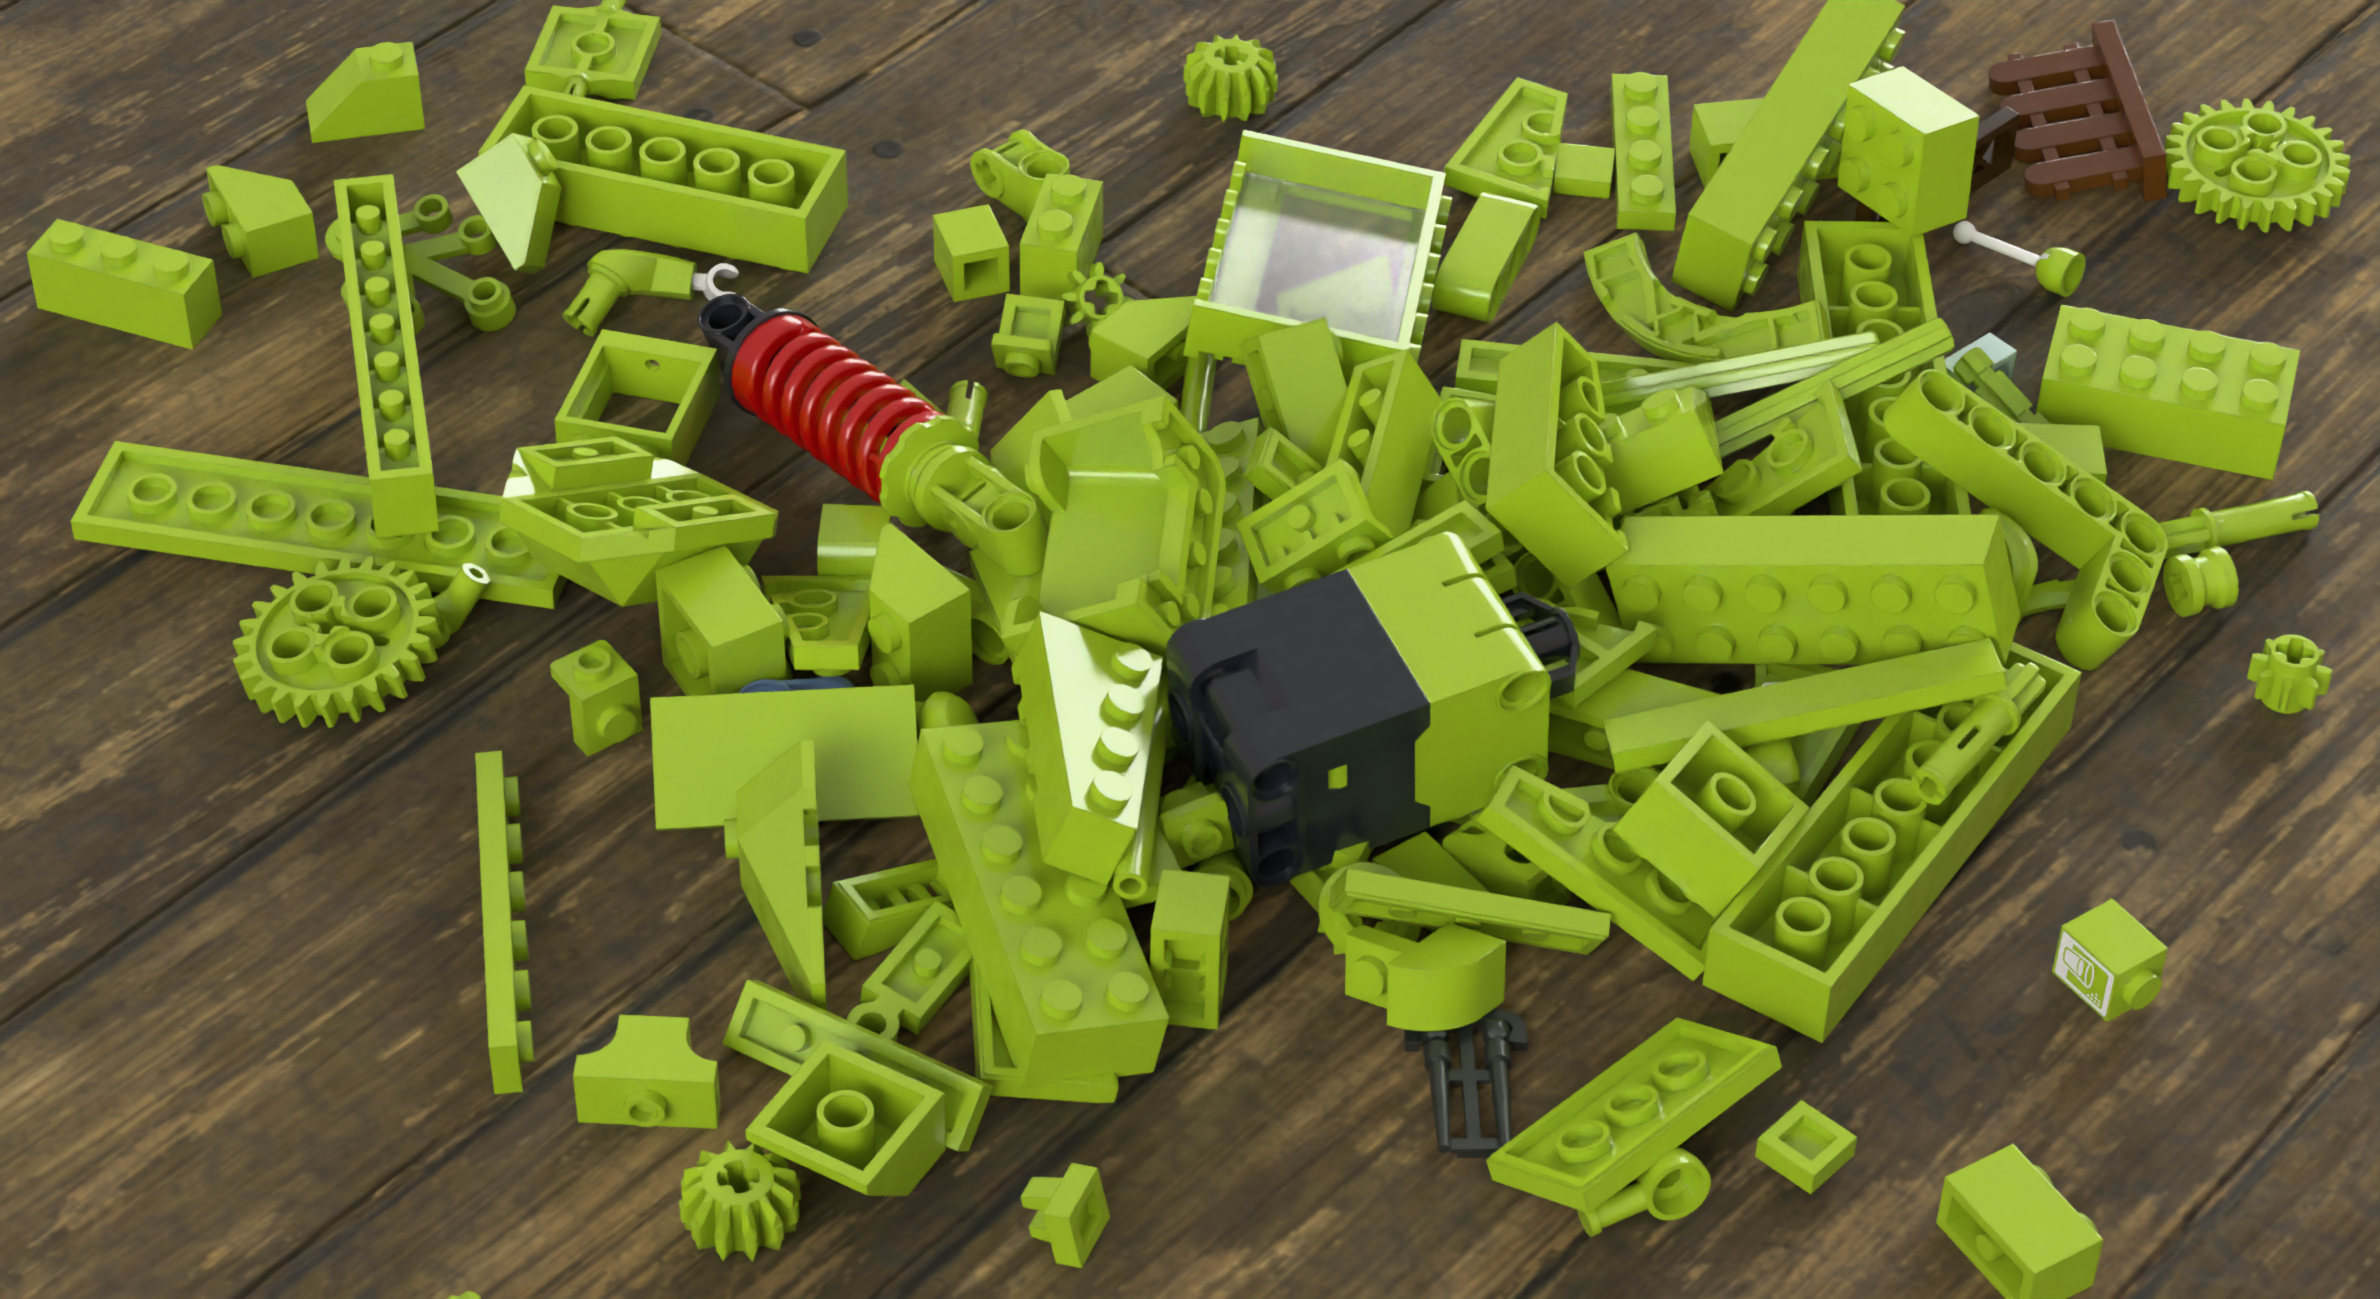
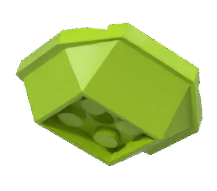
[499,436,779,607]

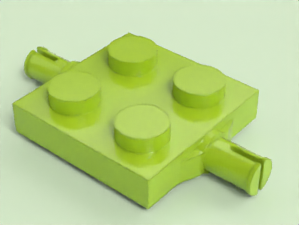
[524,0,661,100]

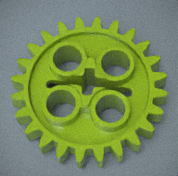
[2164,98,2351,232]
[233,556,443,728]

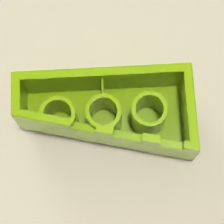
[1011,611,1163,885]

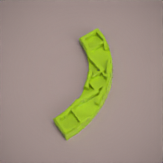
[1583,232,1830,364]

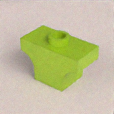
[573,1015,721,1129]

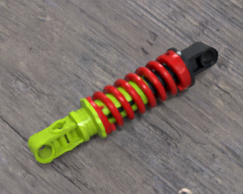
[697,294,1049,576]

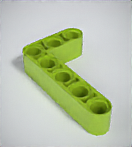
[1883,369,2168,671]

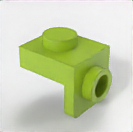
[991,293,1067,378]
[550,640,643,757]

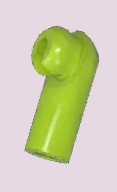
[433,563,490,649]

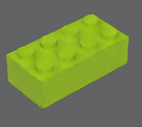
[2036,305,2300,480]

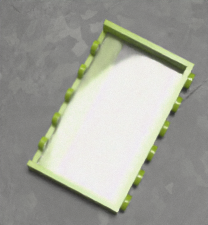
[1183,130,1452,388]

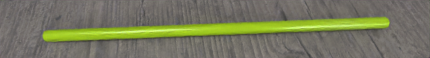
[1113,351,1217,900]

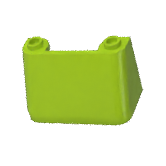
[1000,395,1226,669]

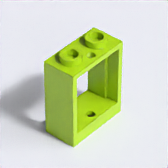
[554,329,720,466]

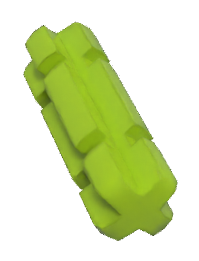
[1953,347,2050,424]

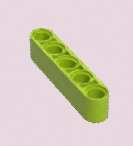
[1431,397,1623,629]

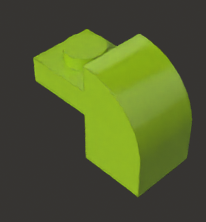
[1345,922,1506,1031]

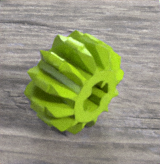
[1183,34,1278,123]
[679,1139,801,1262]

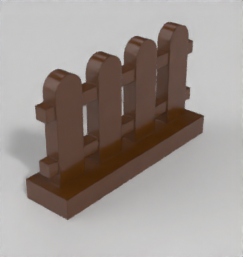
[1988,19,2167,202]

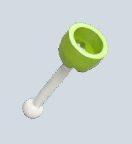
[1953,221,2086,297]

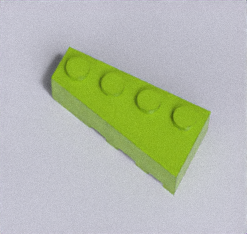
[1485,322,1628,589]

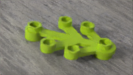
[325,194,516,334]

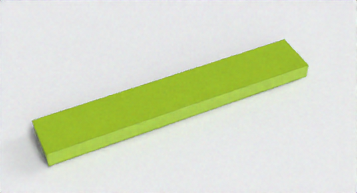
[1602,638,2007,774]

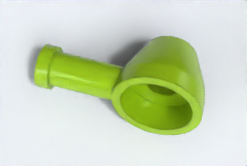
[1577,1147,1711,1237]

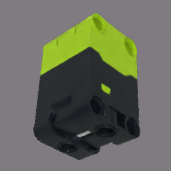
[1166,532,1581,888]

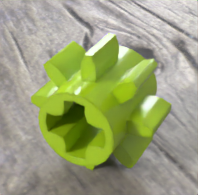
[1056,262,1134,338]
[2247,634,2332,714]

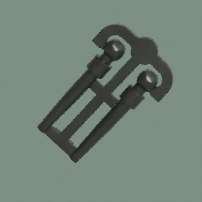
[1404,1009,1528,1158]

